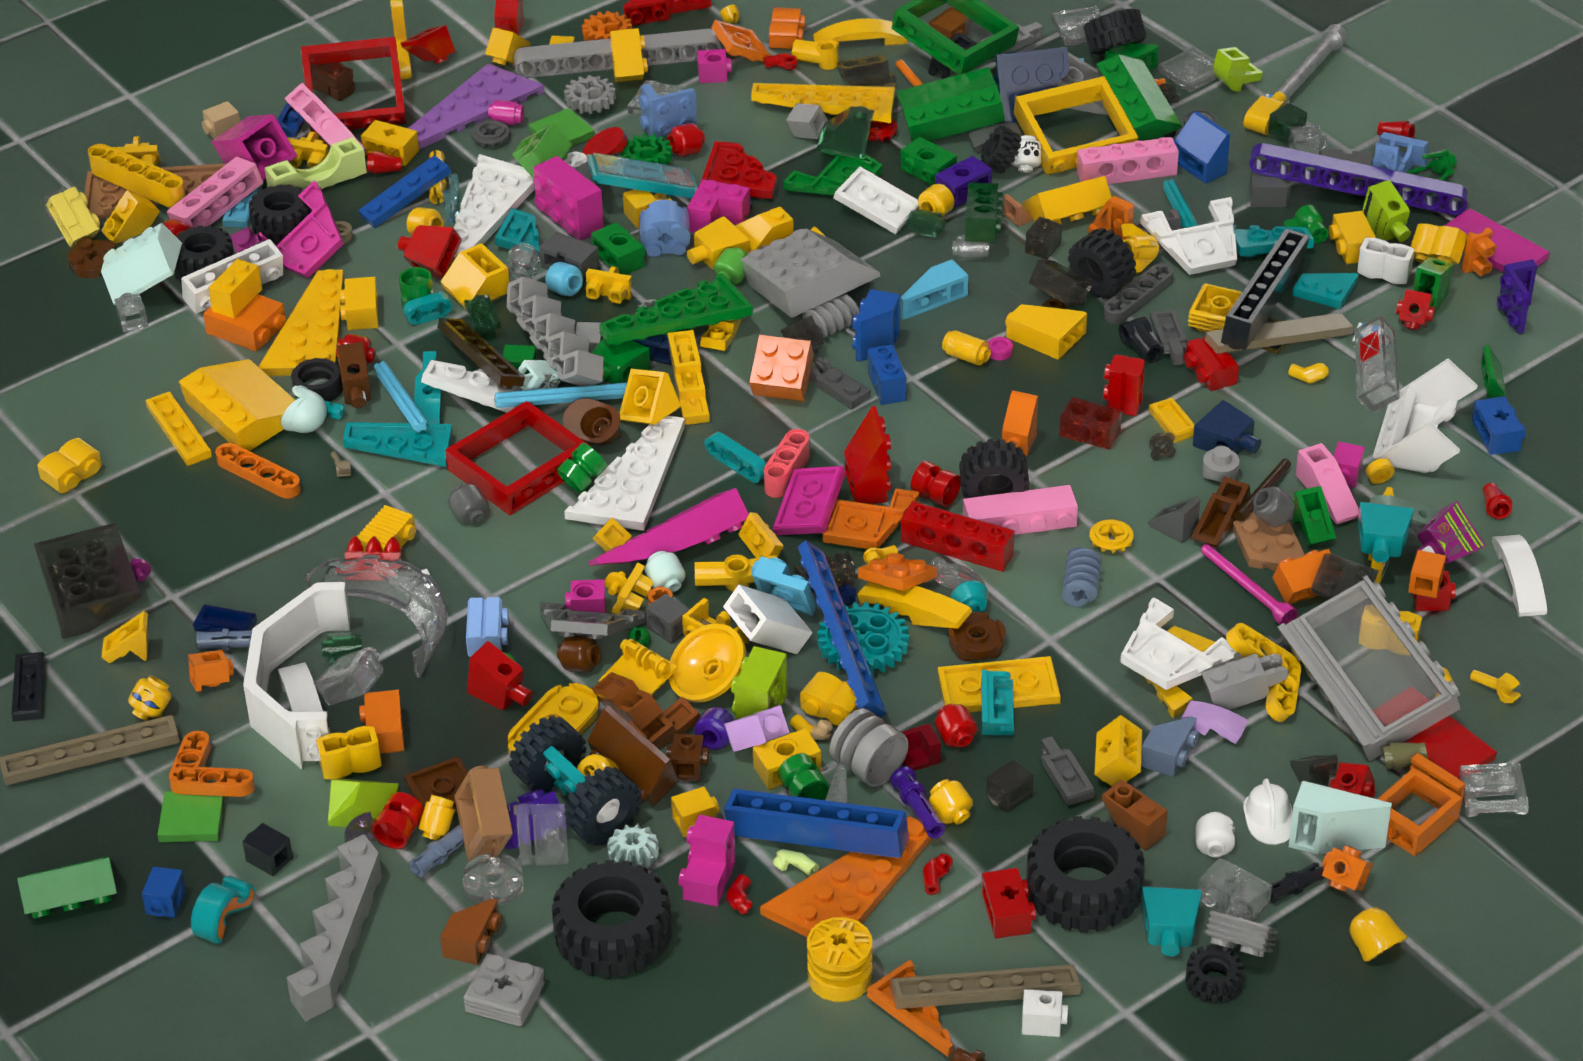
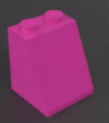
[211,114,297,180]

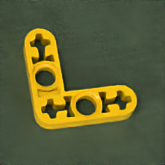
[390,0,412,80]
[1226,623,1301,722]

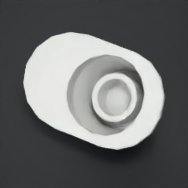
[1243,778,1293,845]

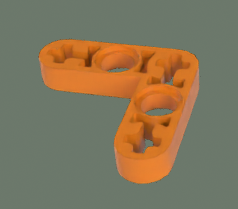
[169,731,255,797]

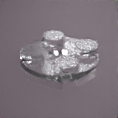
[463,853,524,907]

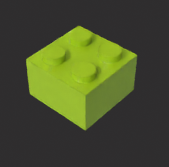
[731,646,788,720]

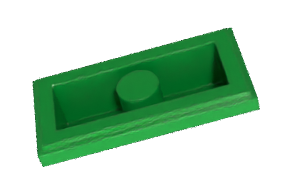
[1481,345,1507,399]

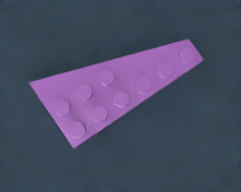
[407,64,545,149]

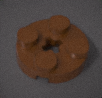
[68,238,117,278]
[949,612,1006,661]

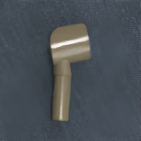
[331,451,351,477]

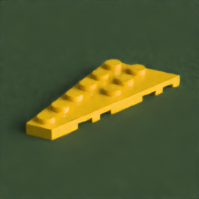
[258,269,344,376]

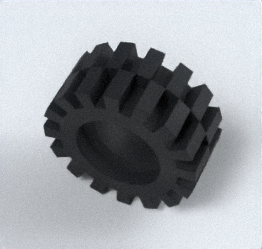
[980,125,1022,173]
[1185,945,1244,1004]

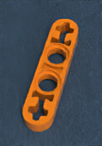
[215,443,301,499]

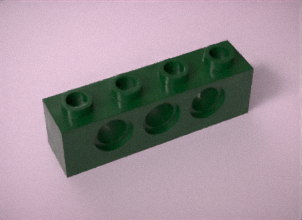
[965,183,1003,242]

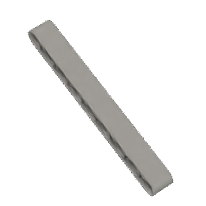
[513,29,722,78]

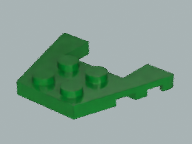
[783,132,883,196]

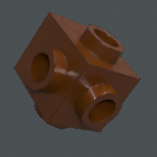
[666,734,709,781]

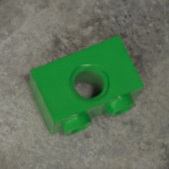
[901,137,957,185]
[591,222,646,275]

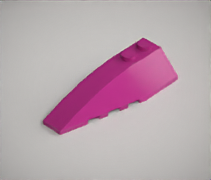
[588,488,749,566]

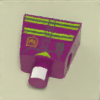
[1415,501,1486,564]

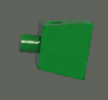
[1413,257,1454,315]
[591,338,650,385]

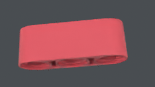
[764,429,810,498]

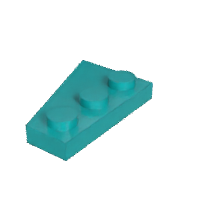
[1233,225,1314,257]

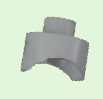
[1202,446,1240,482]

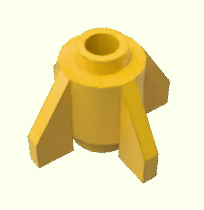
[1121,223,1159,274]

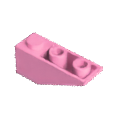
[1296,443,1359,524]

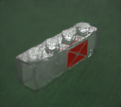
[1353,315,1400,413]

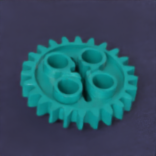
[817,602,909,675]

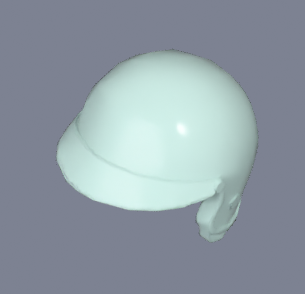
[281,385,327,433]

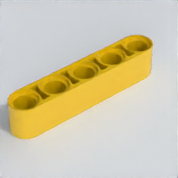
[88,144,186,208]

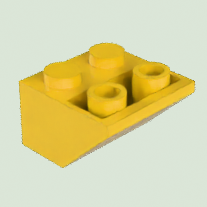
[441,243,510,311]

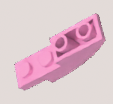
[284,83,366,152]

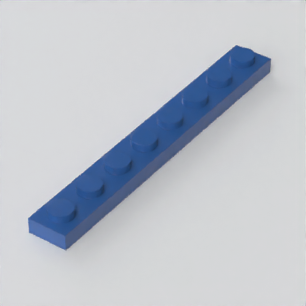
[798,540,887,718]

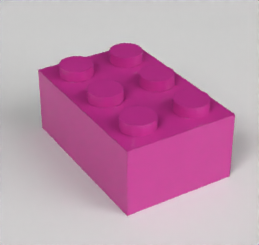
[533,156,604,240]

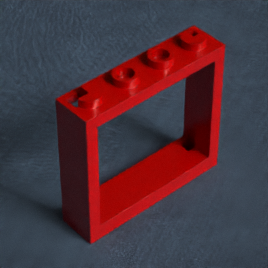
[301,37,406,132]
[445,401,590,516]

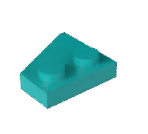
[1292,273,1358,310]

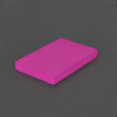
[773,466,846,535]

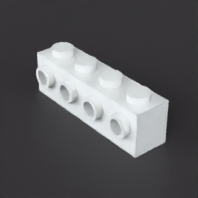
[182,239,283,314]

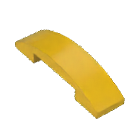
[813,19,908,49]

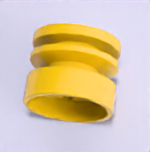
[807,917,872,1002]

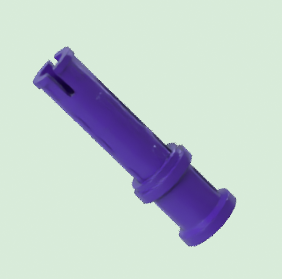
[890,767,945,838]

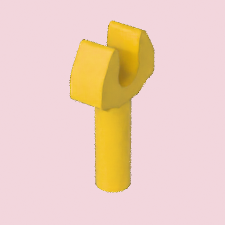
[1470,670,1521,703]

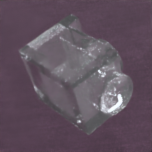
[114,293,148,333]

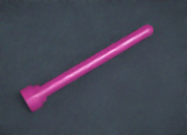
[1201,544,1298,625]

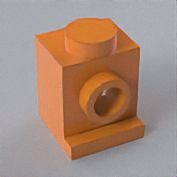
[188,650,234,692]

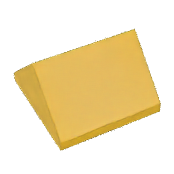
[619,369,681,425]

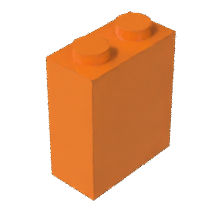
[203,294,286,352]

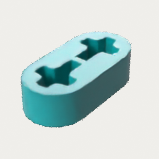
[403,292,453,325]

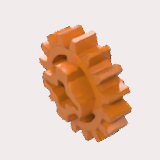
[582,11,632,41]

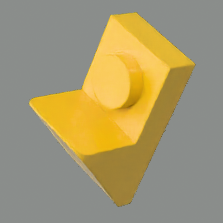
[101,611,149,664]

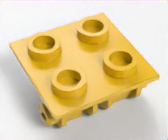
[599,639,678,695]

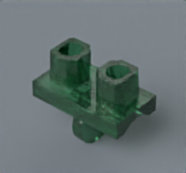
[464,295,501,340]

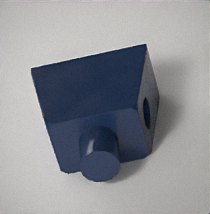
[1193,400,1261,455]

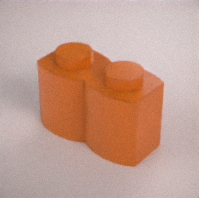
[769,7,806,49]

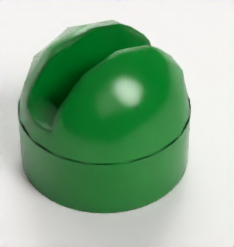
[628,627,651,648]

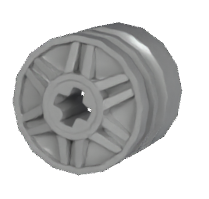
[830,708,908,787]

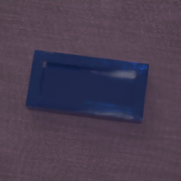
[193,604,257,632]

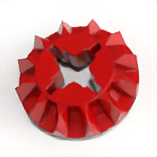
[859,119,897,142]

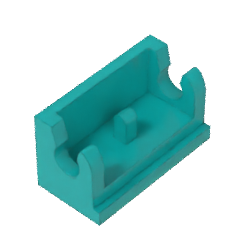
[981,670,1014,735]

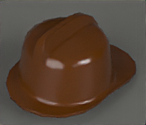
[563,398,621,445]

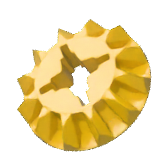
[1089,519,1134,554]

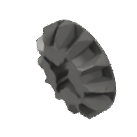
[471,120,510,147]

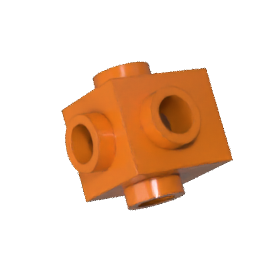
[1322,845,1374,892]

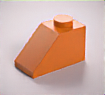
[1002,390,1038,456]

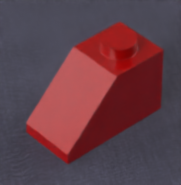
[494,0,524,35]
[400,25,455,63]

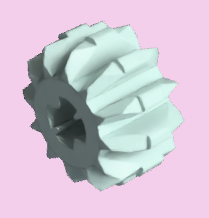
[608,824,659,869]

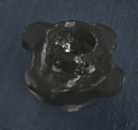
[1158,83,1180,104]
[1149,432,1176,460]

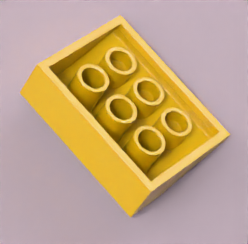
[179,359,295,451]

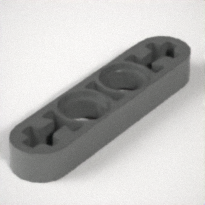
[1103,263,1173,324]

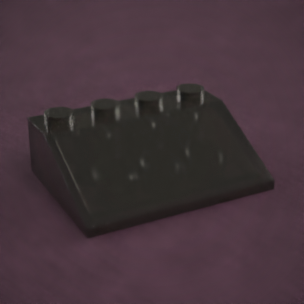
[34,523,141,639]

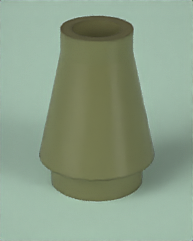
[1382,742,1428,771]

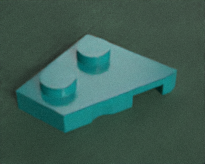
[494,208,541,259]

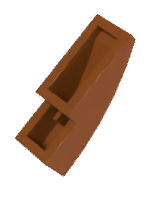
[592,672,663,730]

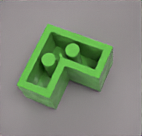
[512,123,572,178]

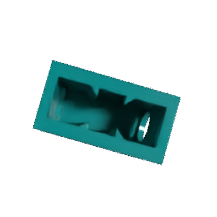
[1358,502,1414,563]
[1141,887,1202,956]

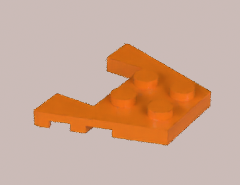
[822,488,919,549]

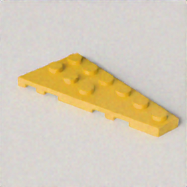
[751,83,895,123]

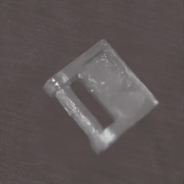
[1459,763,1529,817]
[513,804,569,867]

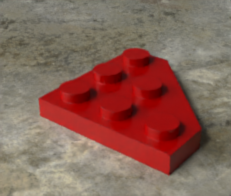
[700,141,777,199]

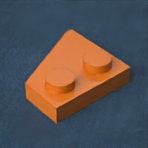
[1087,195,1134,240]

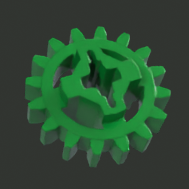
[620,133,673,165]

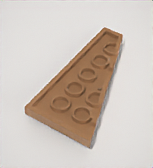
[84,164,226,219]

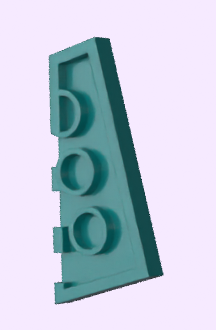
[343,422,453,467]

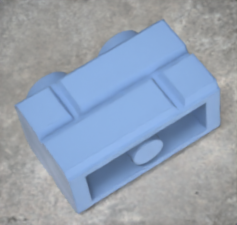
[466,597,509,657]

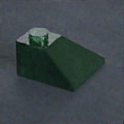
[816,106,874,159]

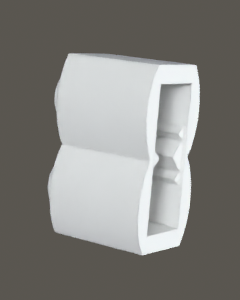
[1357,238,1415,284]

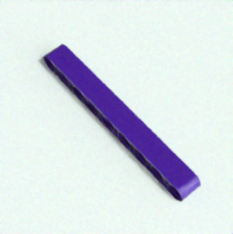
[1249,143,1468,215]

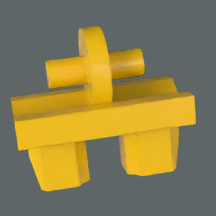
[288,132,329,168]
[113,136,161,166]
[586,266,633,304]
[605,563,653,614]

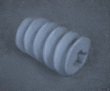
[1062,547,1102,607]

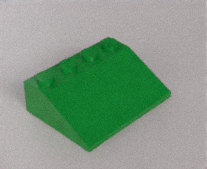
[896,67,1005,142]

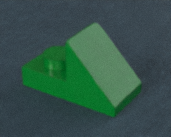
[1293,486,1336,546]

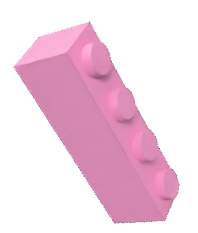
[963,485,1078,535]

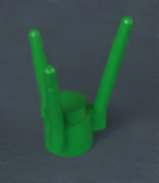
[1408,149,1457,196]

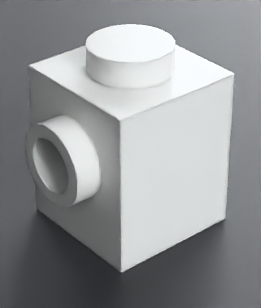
[1022,989,1068,1037]

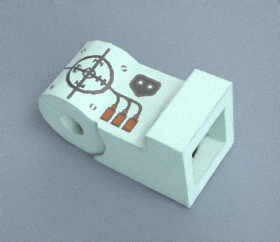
[518,360,561,390]

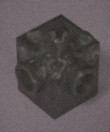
[780,315,824,354]

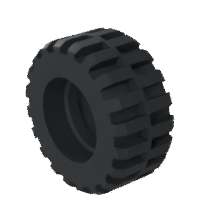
[1026,816,1144,932]
[552,860,672,978]

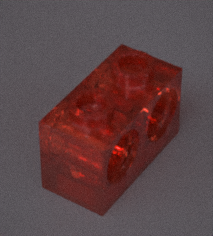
[1059,397,1122,450]

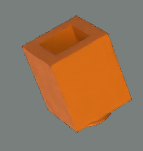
[1408,550,1446,598]

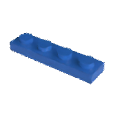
[358,155,451,228]

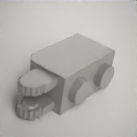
[1201,653,1289,710]

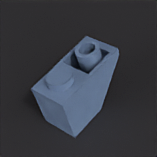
[1141,716,1199,777]

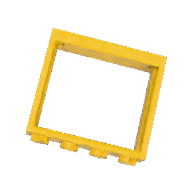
[1013,76,1138,175]

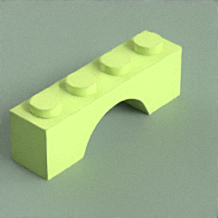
[265,137,367,190]

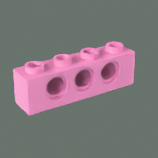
[1076,137,1179,184]
[166,157,263,228]

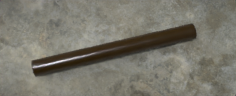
[1234,459,1291,521]

